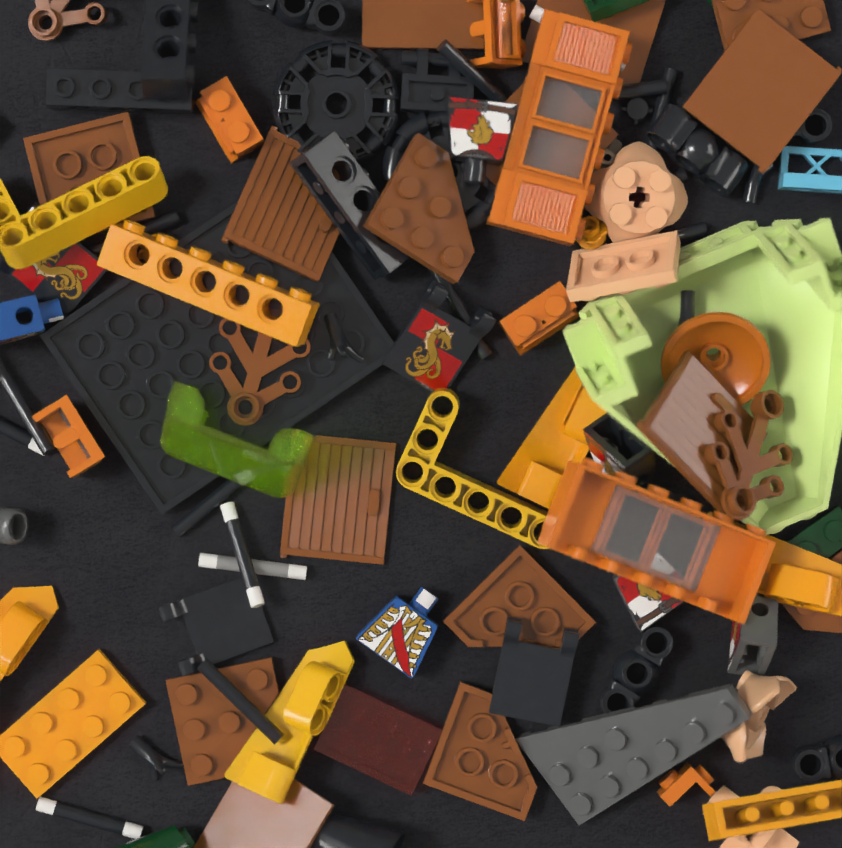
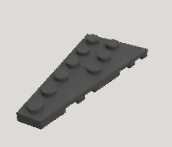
[515,684,753,825]

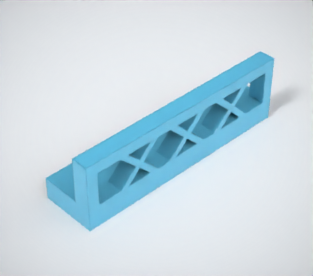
[778,146,842,194]

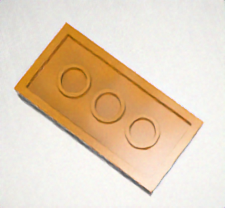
[0,649,147,799]

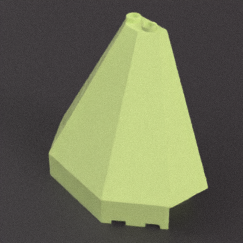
[563,218,842,535]

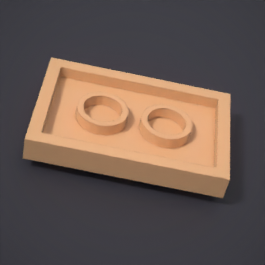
[566,230,681,302]

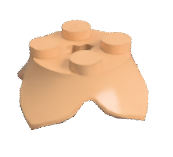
[584,141,688,243]
[720,670,797,762]

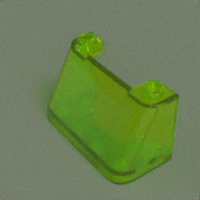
[160,382,317,498]

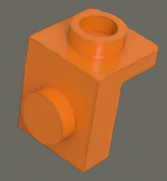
[657,762,716,807]

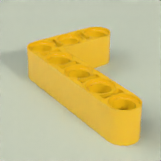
[0,156,168,269]
[396,388,549,549]

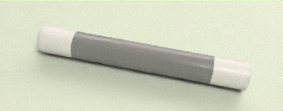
[198,552,307,580]

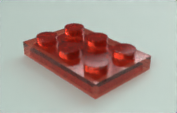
[314,683,443,796]

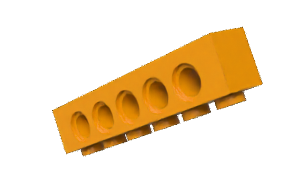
[96,219,320,347]

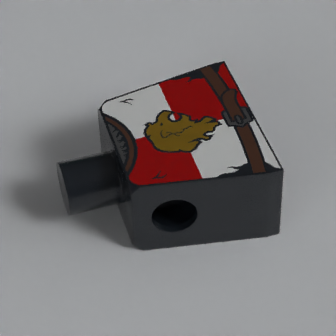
[447,96,517,184]
[583,412,656,497]

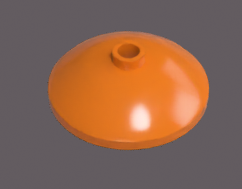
[661,312,771,406]

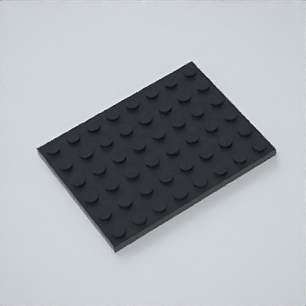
[40,201,394,515]

